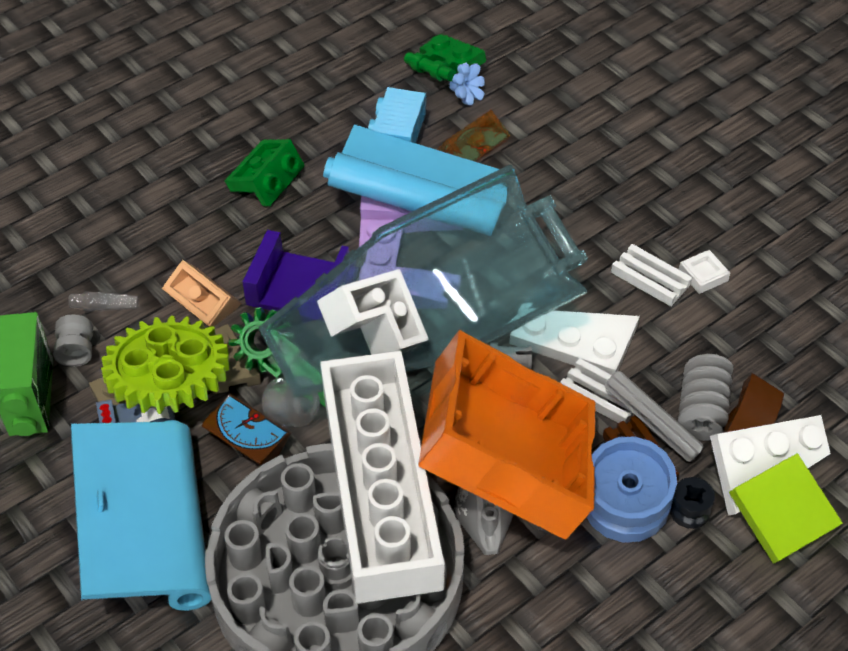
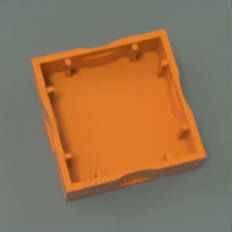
[418,330,595,540]

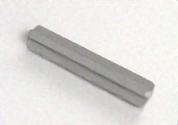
[605,371,704,462]

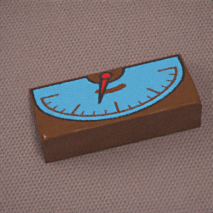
[202,394,292,465]

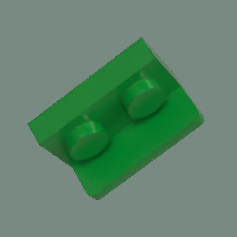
[224,139,304,207]

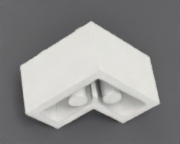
[317,269,429,355]

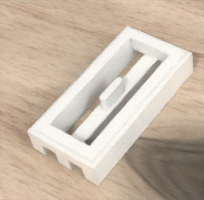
[611,244,692,307]
[560,358,634,423]

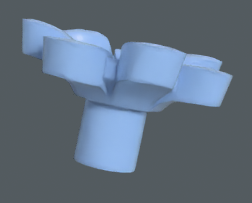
[449,63,485,105]

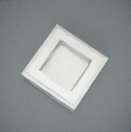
[679,250,730,294]

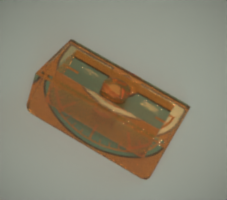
[437,110,511,161]

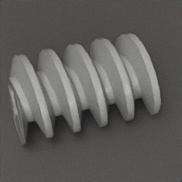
[677,354,733,441]

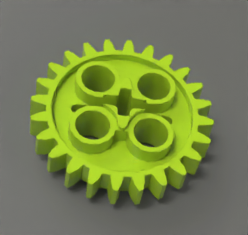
[101,316,230,414]

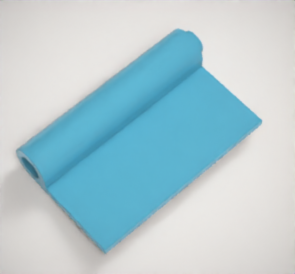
[323,125,507,235]
[71,420,211,611]

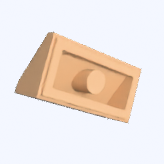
[162,260,242,327]

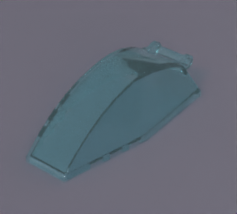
[259,165,588,398]

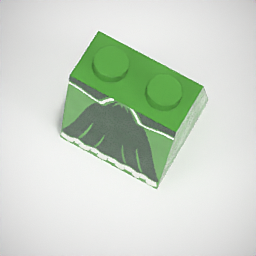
[0,312,53,436]

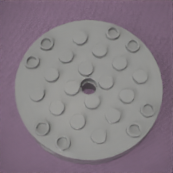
[205,443,464,651]

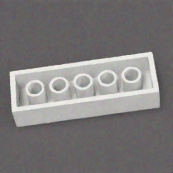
[320,351,444,604]

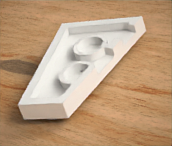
[509,308,640,375]
[710,415,831,515]

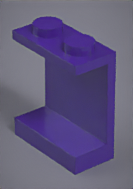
[242,230,354,322]

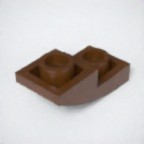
[724,373,785,433]

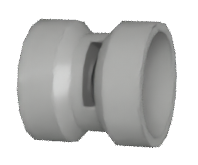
[53,314,93,367]

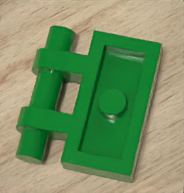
[404,34,486,82]

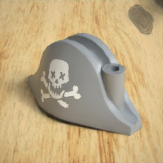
[454,486,513,555]

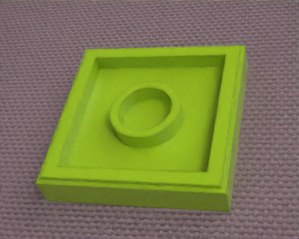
[729,453,843,564]

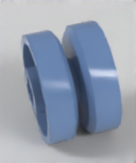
[587,437,677,543]

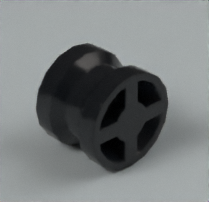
[670,477,715,529]

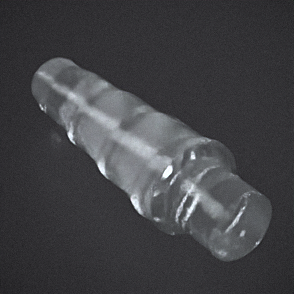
[69,291,139,311]

